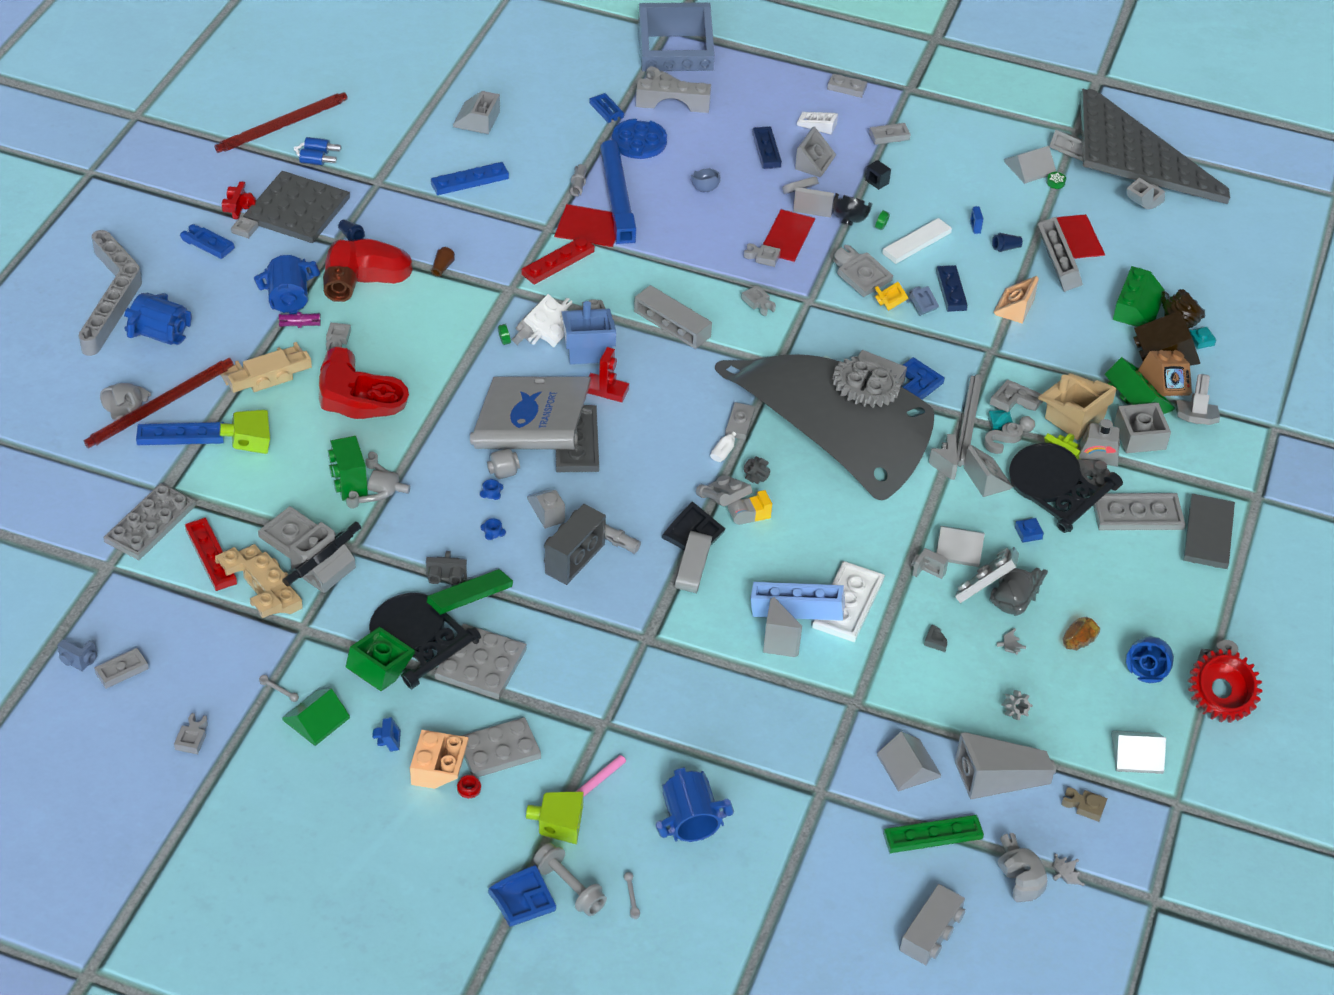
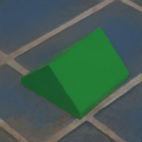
[282,688,350,746]

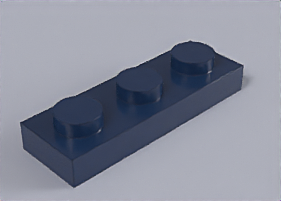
[752,126,782,169]
[936,265,968,312]

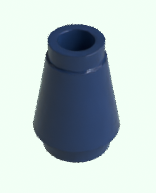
[338,219,365,241]
[992,233,1023,252]

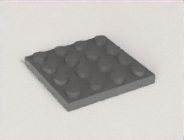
[243,171,350,243]

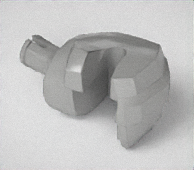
[998,833,1047,902]

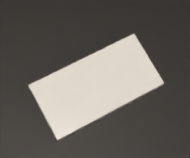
[812,561,885,642]

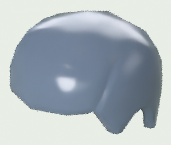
[691,168,721,192]

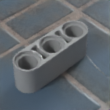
[675,531,712,594]

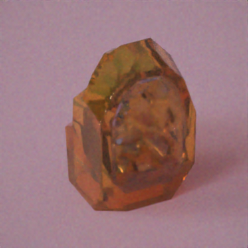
[1063,617,1100,651]

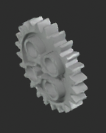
[832,356,901,408]

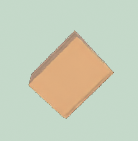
[994,276,1039,324]

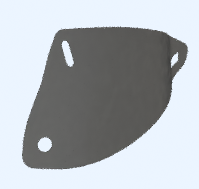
[715,354,934,500]

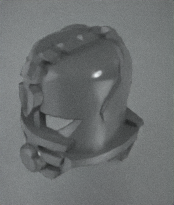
[990,568,1048,616]

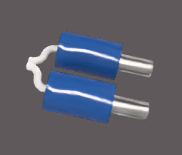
[294,137,341,166]

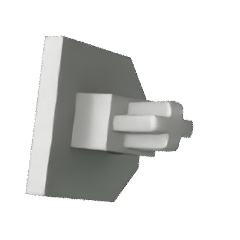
[1175,374,1220,425]

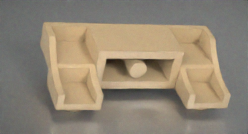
[218,342,312,393]
[215,544,302,618]

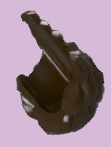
[1161,289,1205,328]

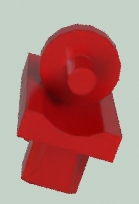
[221,181,256,219]

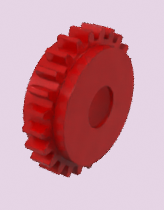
[1188,649,1263,723]

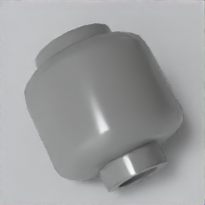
[487,449,520,479]

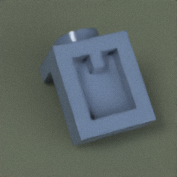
[906,286,939,316]

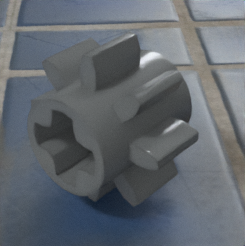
[744,456,770,484]

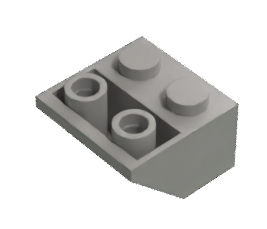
[453,91,500,134]

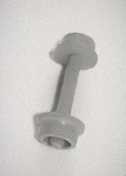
[534,843,607,916]

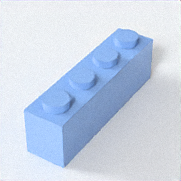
[751,582,845,621]

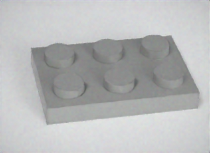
[462,717,541,778]

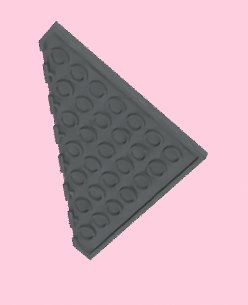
[1080,89,1230,204]

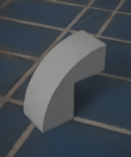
[1127,178,1165,209]

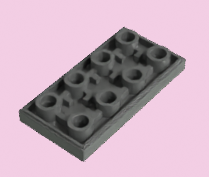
[1183,494,1235,569]

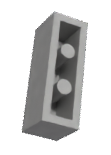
[900,884,966,965]

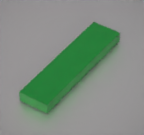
[427,569,513,615]
[883,815,984,854]

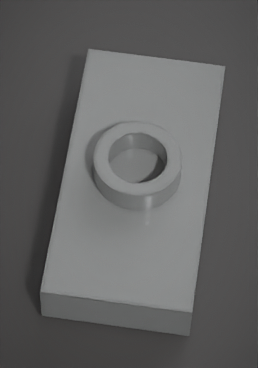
[725,402,755,440]

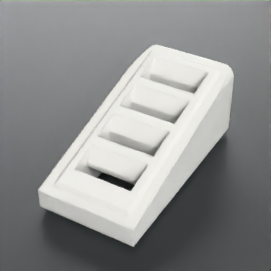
[797,112,838,135]

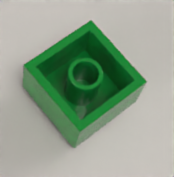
[328,436,368,501]

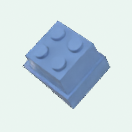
[561,301,616,364]

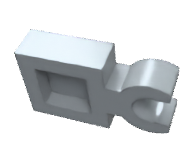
[744,243,781,267]
[741,285,776,316]
[326,322,351,351]
[174,713,208,754]

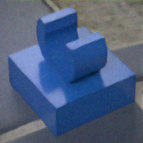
[372,717,401,752]

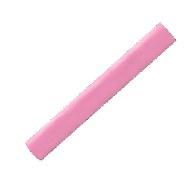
[575,755,626,796]

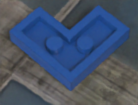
[903,357,945,400]

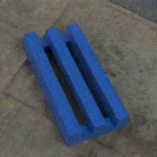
[589,93,624,123]

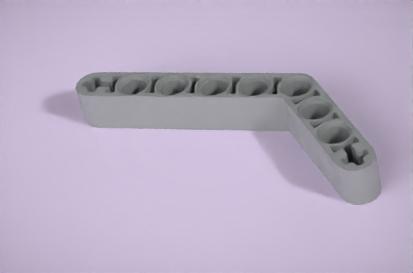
[79,230,142,356]

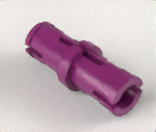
[279,312,321,328]

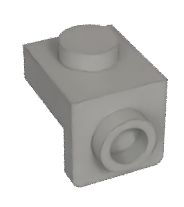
[912,548,949,579]

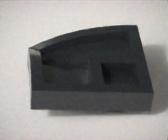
[661,501,725,551]

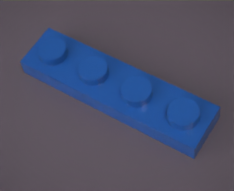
[431,162,509,196]
[136,422,224,445]

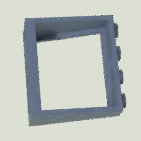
[638,3,715,71]

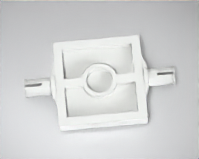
[523,294,572,348]

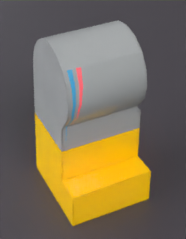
[728,490,772,525]

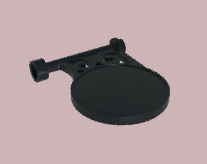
[1009,443,1123,533]
[369,593,481,690]

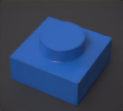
[1015,518,1044,543]

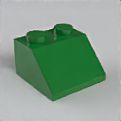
[345,627,415,691]

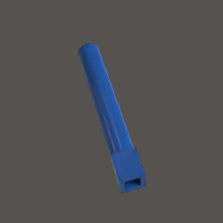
[600,140,636,244]

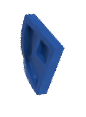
[488,865,556,927]

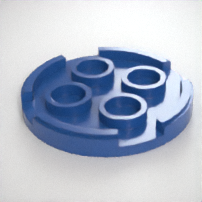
[611,118,667,159]

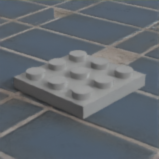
[435,623,526,700]

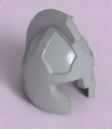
[100,383,151,421]

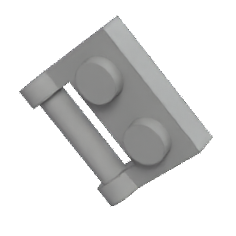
[696,476,753,506]

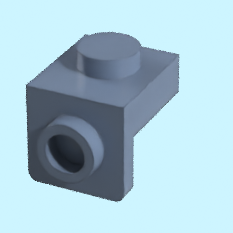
[57,639,97,671]

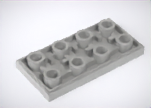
[103,483,196,560]

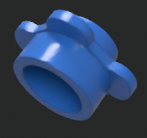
[480,479,503,500]
[481,518,506,540]

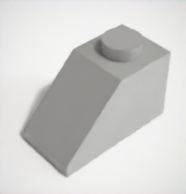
[527,490,565,529]

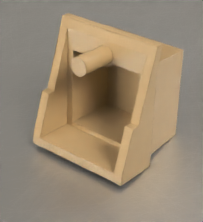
[1038,373,1117,440]

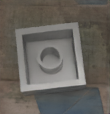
[1114,403,1171,453]

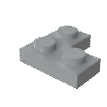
[990,380,1043,412]

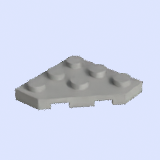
[955,547,1019,603]

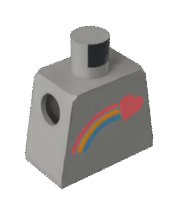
[1079,419,1120,467]

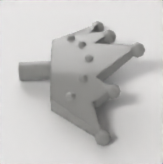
[997,628,1026,655]
[1053,854,1085,886]

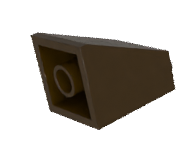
[1133,311,1201,365]

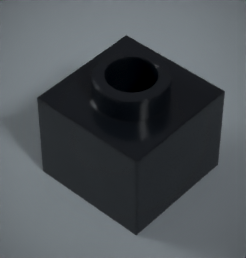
[865,160,891,190]

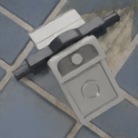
[258,506,361,593]

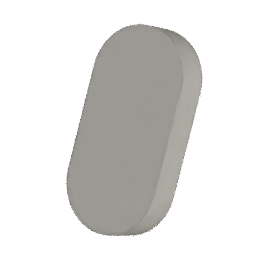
[782,176,819,194]

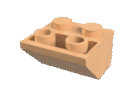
[410,730,469,789]

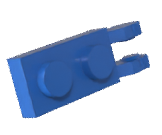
[180,224,234,259]

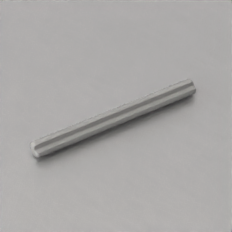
[957,374,982,467]

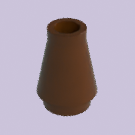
[431,247,455,276]

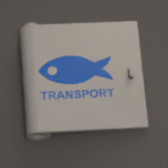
[470,377,591,450]

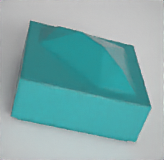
[988,410,1013,430]

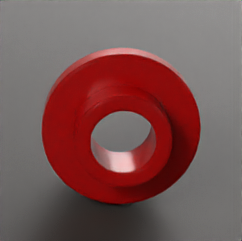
[457,775,481,798]

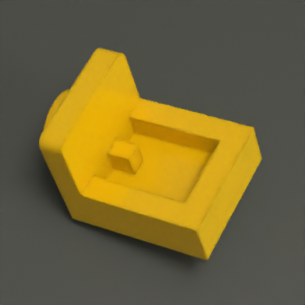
[875,282,909,311]

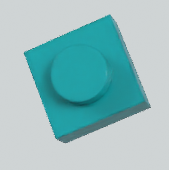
[1189,327,1216,349]

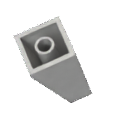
[955,732,1056,800]

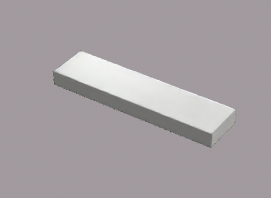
[883,218,952,264]

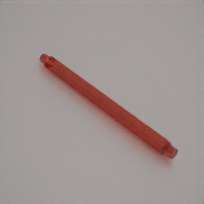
[214,92,348,153]
[83,358,234,449]

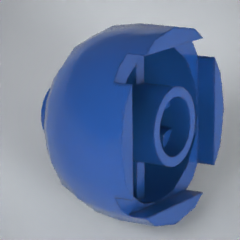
[1126,636,1174,683]

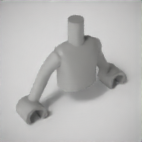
[346,452,410,508]

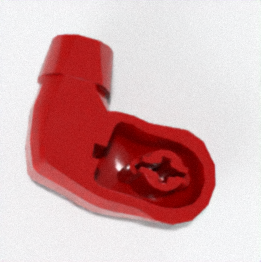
[319,347,409,419]

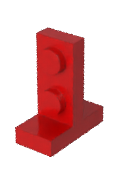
[587,347,629,403]

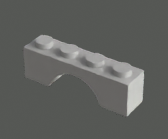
[636,78,711,113]

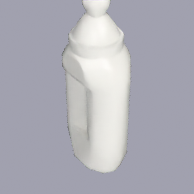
[710,432,736,462]

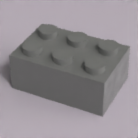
[544,504,606,585]

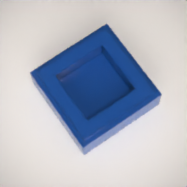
[970,206,983,234]

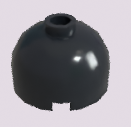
[833,193,873,226]

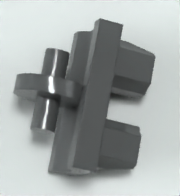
[426,551,467,585]

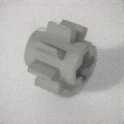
[1001,690,1033,720]

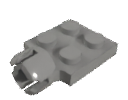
[833,245,893,297]

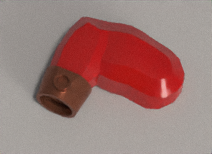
[323,238,413,302]

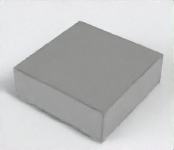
[231,217,258,239]

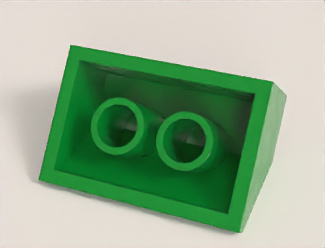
[1113,266,1164,327]
[1104,357,1175,414]

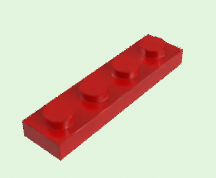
[521,236,595,285]
[185,517,237,591]

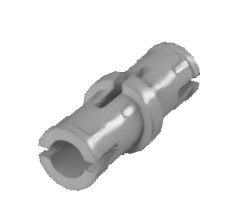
[570,164,587,196]
[605,524,641,554]

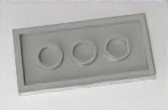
[1093,493,1185,530]

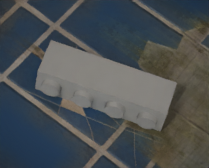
[1037,217,1083,292]
[634,285,712,349]

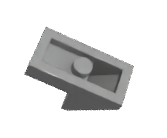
[929,434,958,480]

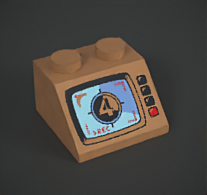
[1138,350,1192,396]

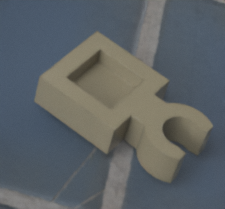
[1061,787,1108,822]

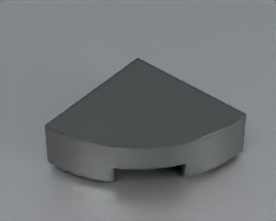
[924,625,947,652]

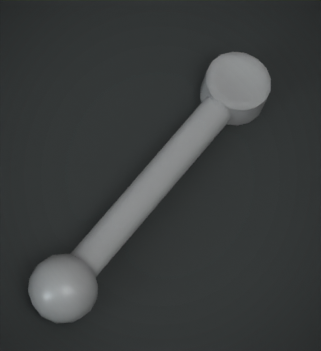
[259,675,299,702]
[624,872,640,919]

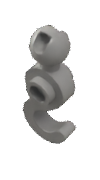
[984,416,1035,454]

